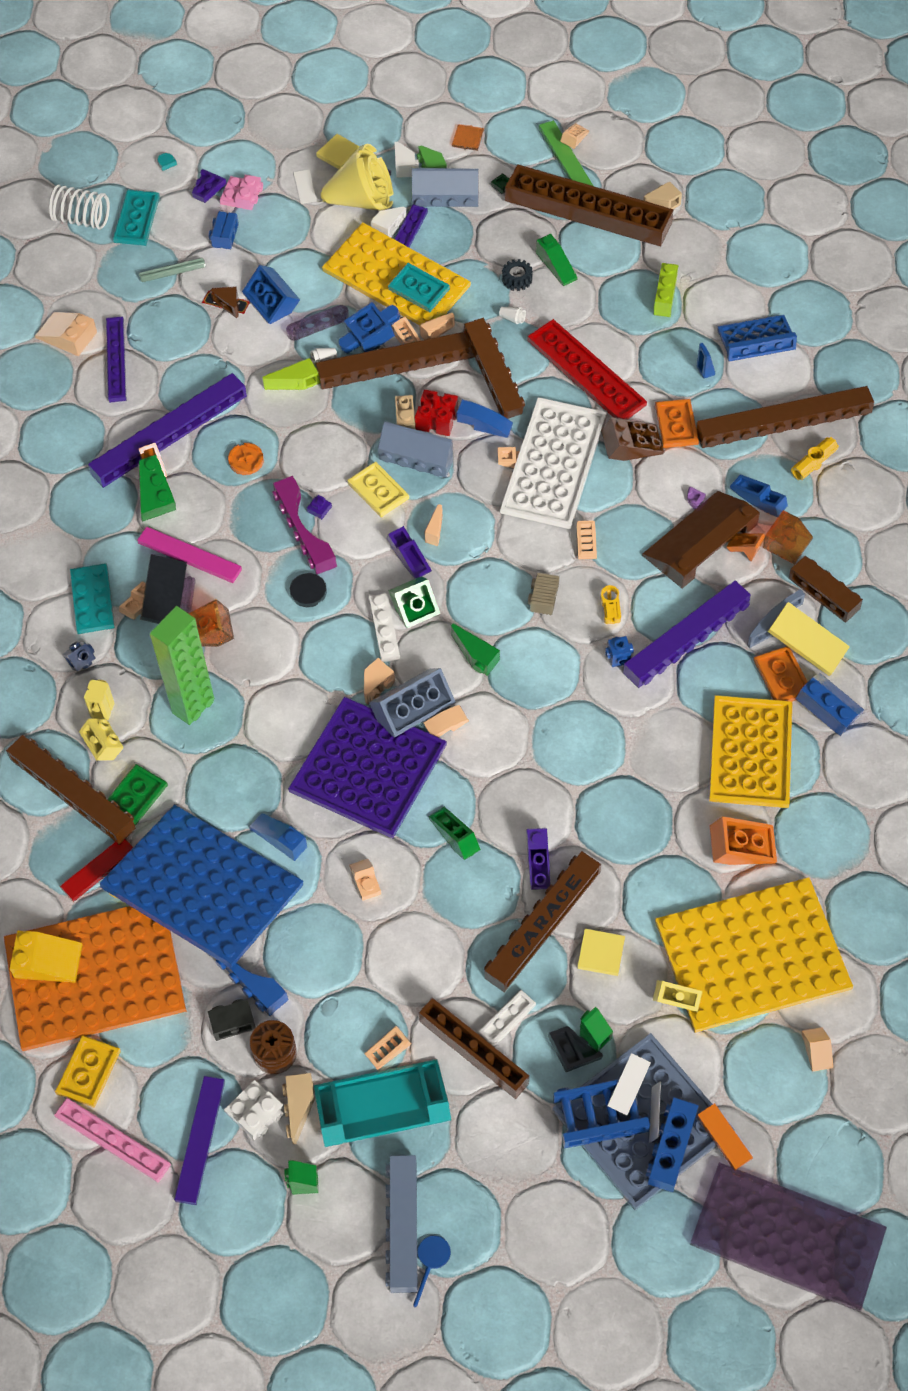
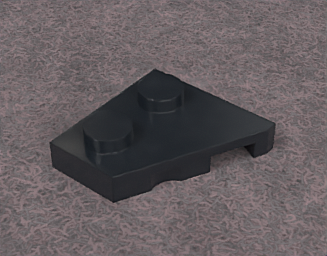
[548,1026,603,1072]

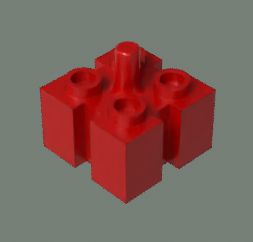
[415,389,458,436]

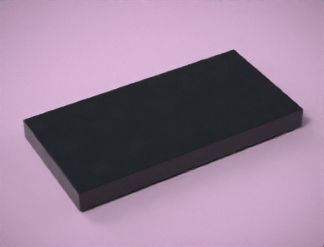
[140,554,187,624]

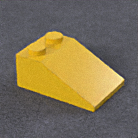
[10,930,83,983]

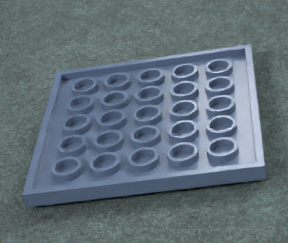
[552,1033,735,1210]

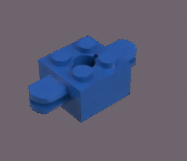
[339,302,400,354]

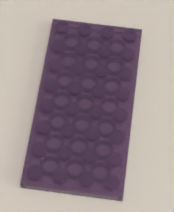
[690,1162,887,1312]

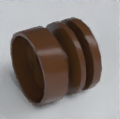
[250,1020,297,1074]

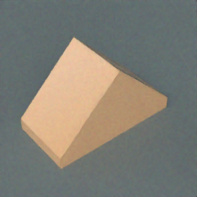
[802,1027,833,1072]

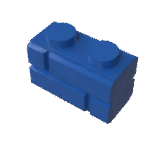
[209,211,239,250]

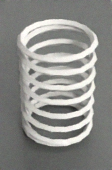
[49,185,110,230]

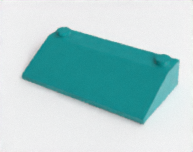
[313,1059,451,1147]

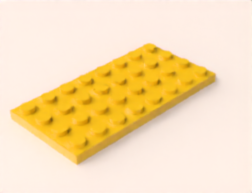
[322,222,471,326]

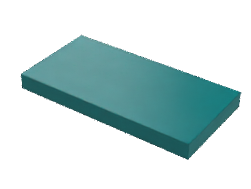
[113,190,160,246]

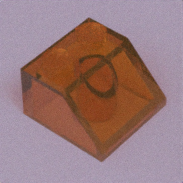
[763,510,813,565]
[188,599,234,647]

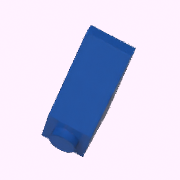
[249,813,307,861]

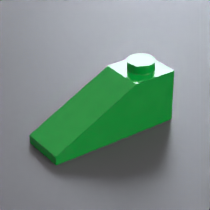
[536,233,578,286]
[451,623,500,676]
[428,806,481,860]

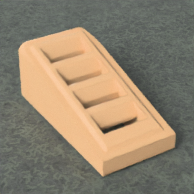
[560,123,589,149]
[420,313,455,340]
[391,317,421,345]
[424,504,443,546]
[576,520,597,559]
[364,1026,412,1070]

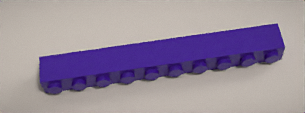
[88,373,247,488]

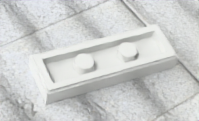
[478,990,536,1047]

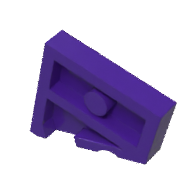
[192,169,227,203]

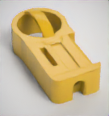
[601,585,621,624]

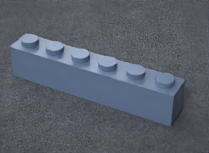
[386,1155,418,1293]

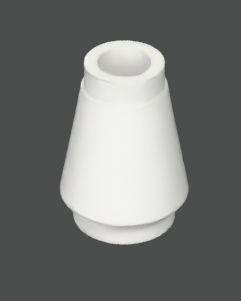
[499,306,526,324]
[310,348,337,365]

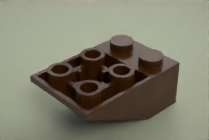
[601,417,664,461]

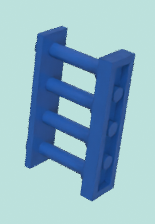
[553,1078,650,1149]

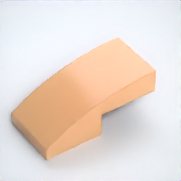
[498,447,520,468]
[119,581,146,620]
[424,705,469,738]

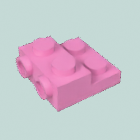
[220,174,263,210]

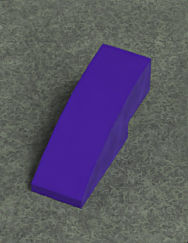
[386,526,432,579]

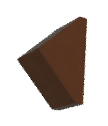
[210,286,239,318]

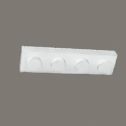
[369,593,400,662]

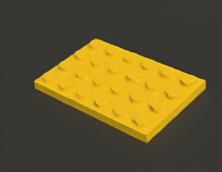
[709,695,792,808]

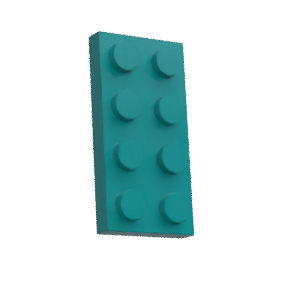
[70,563,115,634]

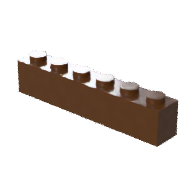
[463,317,525,419]
[419,998,530,1099]

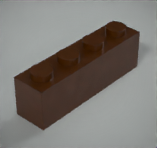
[789,555,863,623]

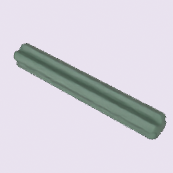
[139,258,205,282]

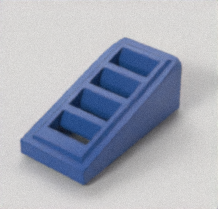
[696,343,715,379]

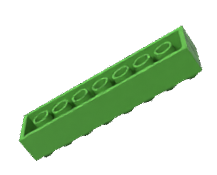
[150,606,215,725]

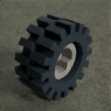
[502,259,533,291]

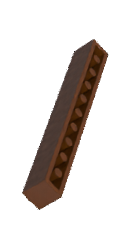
[316,332,474,389]
[696,386,874,448]

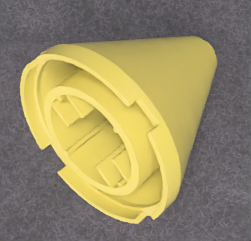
[320,144,393,211]

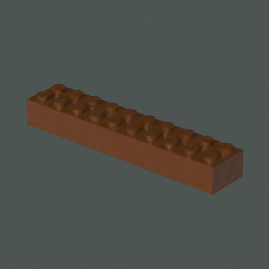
[505,164,674,247]

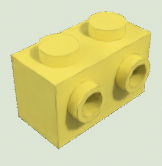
[79,719,124,760]

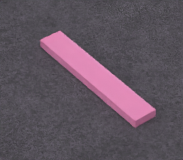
[54,1098,171,1183]

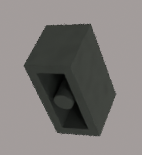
[207,999,256,1041]

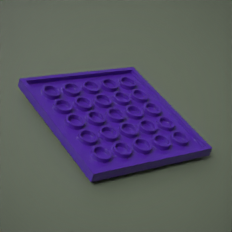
[288,697,447,839]

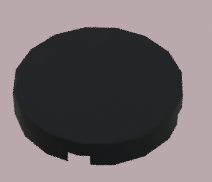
[290,573,327,608]

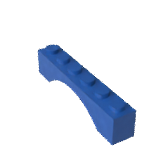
[206,953,289,1016]

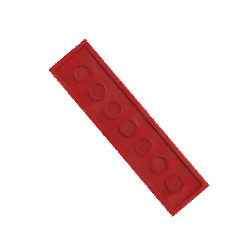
[527,319,647,420]

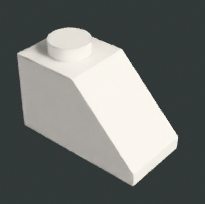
[395,142,419,178]
[370,207,406,237]

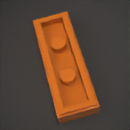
[696,1103,753,1171]

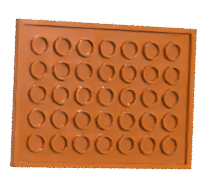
[4,906,187,1051]

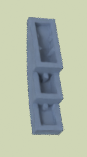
[747,589,805,648]

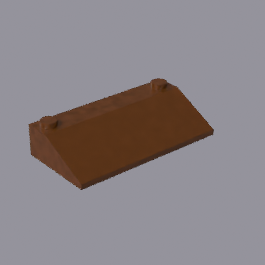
[642,491,760,589]

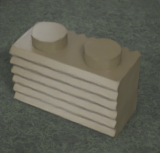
[527,572,560,616]

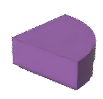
[687,486,706,509]

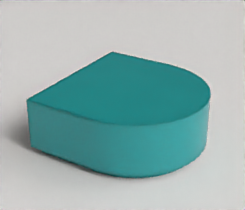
[157,153,177,171]

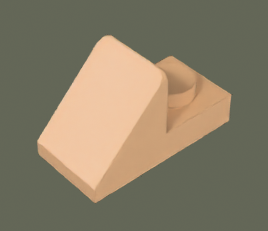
[349,859,381,901]

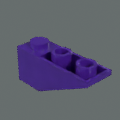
[526,828,551,890]

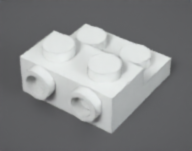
[224,1080,285,1141]

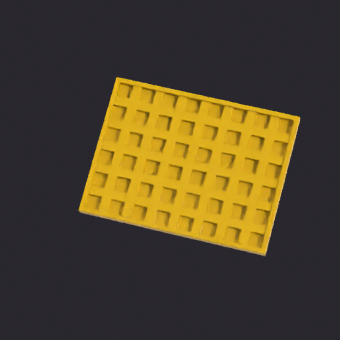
[655,877,853,1033]

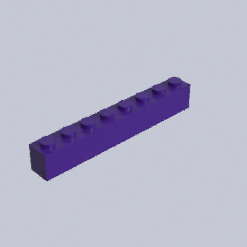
[623,580,751,688]

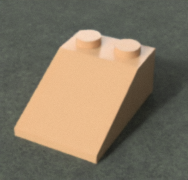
[35,312,97,356]

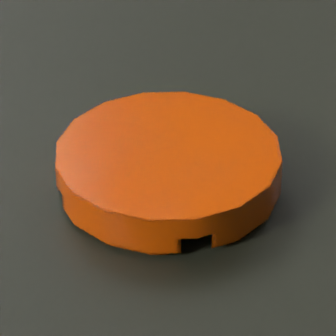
[228,443,264,475]

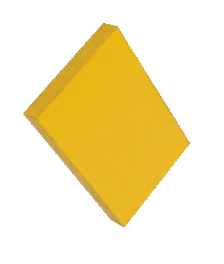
[55,1035,121,1108]

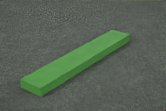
[539,120,593,186]

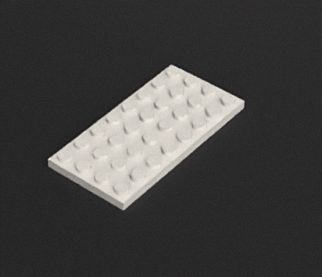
[500,397,607,529]

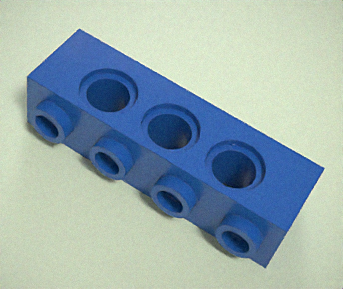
[646,1098,699,1192]

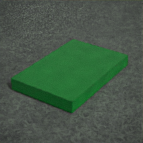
[107,764,168,826]

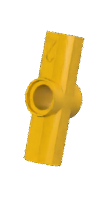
[791,437,839,480]

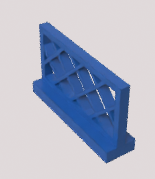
[717,315,797,362]

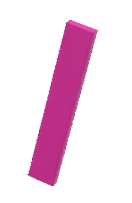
[137,527,242,583]

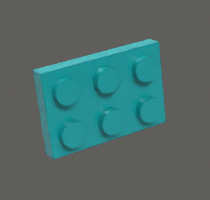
[388,263,450,312]

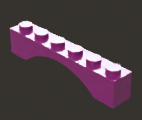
[272,475,337,575]

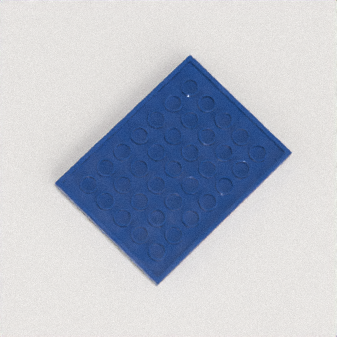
[100,804,304,968]

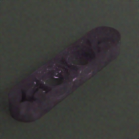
[286,305,349,340]

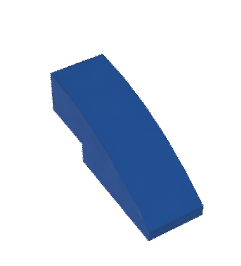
[457,399,513,438]
[730,474,788,518]

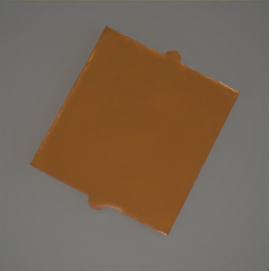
[452,124,484,151]

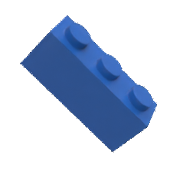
[242,265,300,324]
[796,673,864,736]

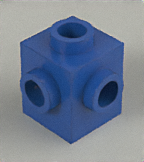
[605,636,634,667]

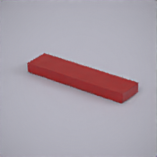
[60,839,133,902]

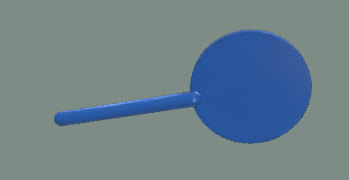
[413,1236,451,1307]

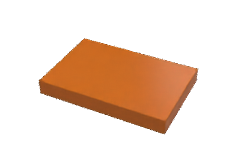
[655,399,699,448]
[753,646,808,702]

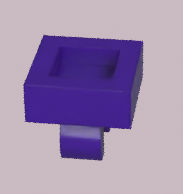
[307,495,332,520]

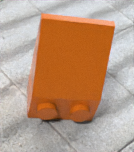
[710,816,777,865]

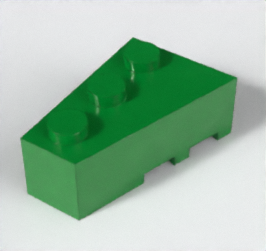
[139,455,176,522]

